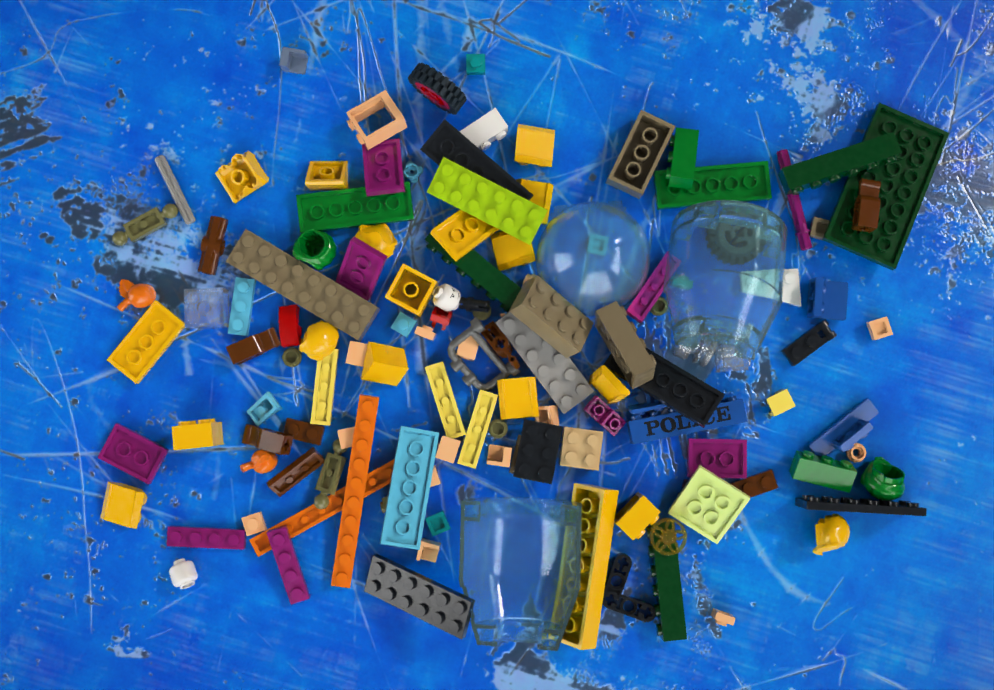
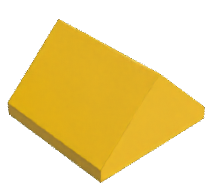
[305,161,348,191]
[361,341,409,386]

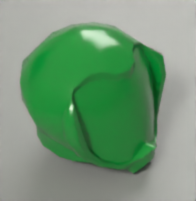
[292,229,337,270]
[860,457,905,501]

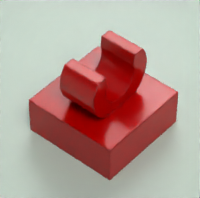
[430,306,453,331]

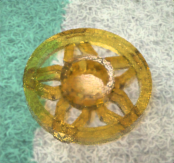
[649,518,687,556]

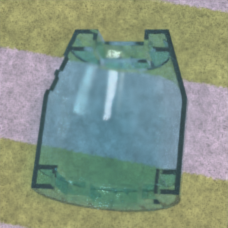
[663,200,788,360]
[459,497,582,651]

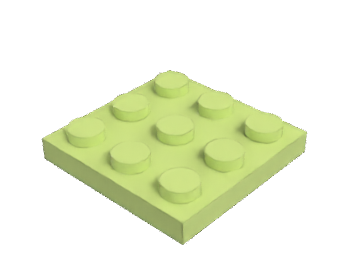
[668,465,750,544]

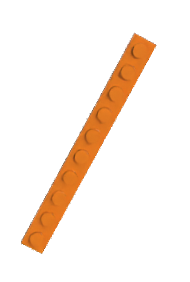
[331,394,379,588]
[249,459,394,557]

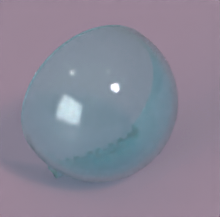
[536,200,651,316]

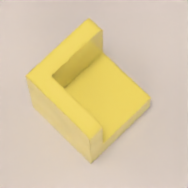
[766,389,796,416]

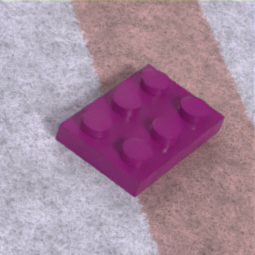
[362,138,405,196]
[335,237,388,301]
[98,423,169,484]
[687,438,747,479]

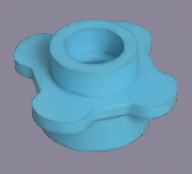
[403,161,423,183]

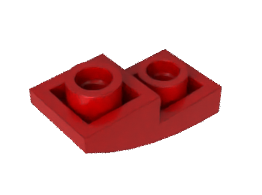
[279,304,302,348]

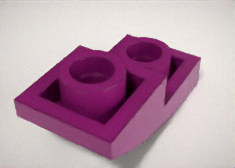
[583,395,626,436]

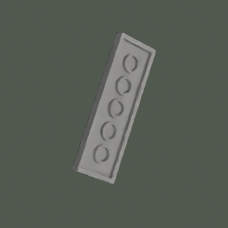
[495,312,594,414]

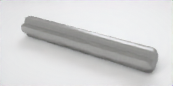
[154,155,196,225]

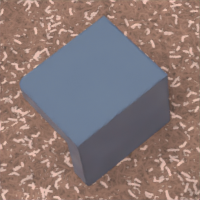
[279,47,309,75]

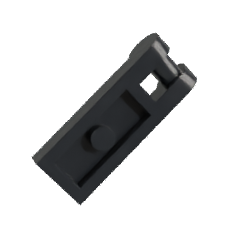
[781,319,837,366]

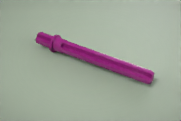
[776,149,812,251]

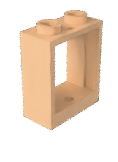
[346,90,407,150]

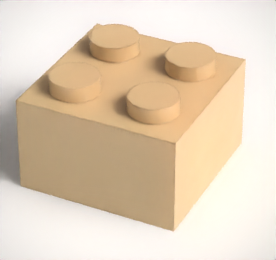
[559,426,603,471]

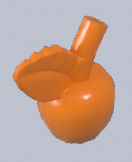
[117,279,156,312]
[240,449,278,474]

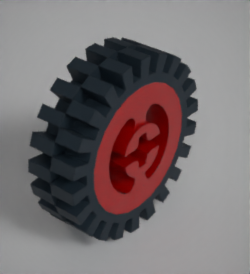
[408,63,467,115]

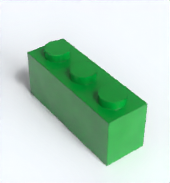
[665,128,699,189]
[789,450,857,493]

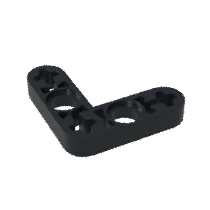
[602,553,656,622]

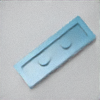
[228,277,256,336]

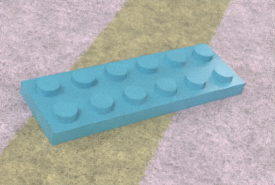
[380,426,439,550]

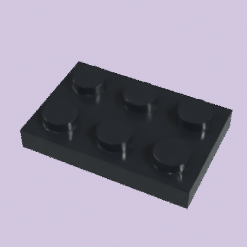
[513,419,562,484]

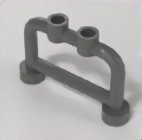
[447,317,521,391]

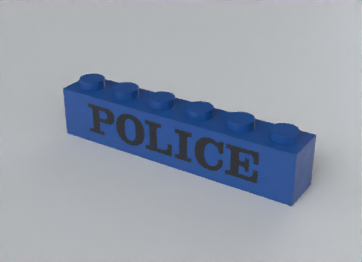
[626,396,748,444]

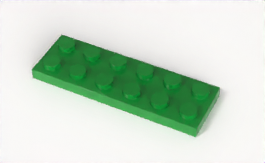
[653,161,772,210]
[296,182,414,234]

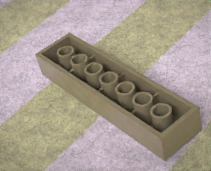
[226,229,380,342]

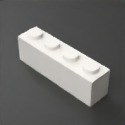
[459,108,508,151]

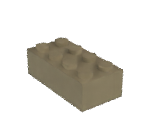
[606,110,676,199]
[509,275,594,358]
[595,301,657,390]

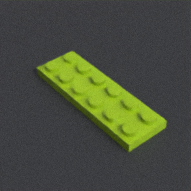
[427,157,548,245]

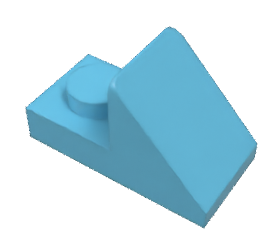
[247,391,283,427]

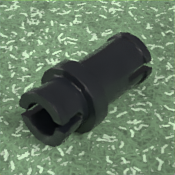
[459,297,490,313]

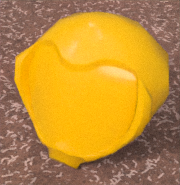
[354,223,398,258]
[299,320,339,361]
[812,514,850,555]

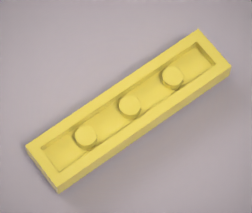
[310,349,339,426]
[425,361,466,439]
[457,390,498,469]

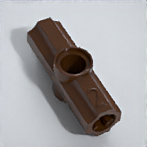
[198,216,228,275]

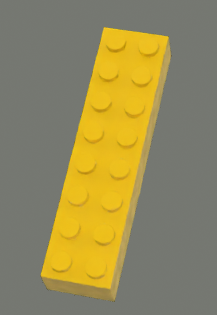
[551,483,619,650]

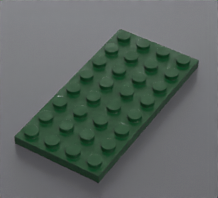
[822,103,949,270]

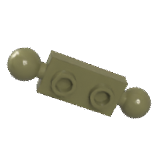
[112,203,178,246]
[314,438,348,510]

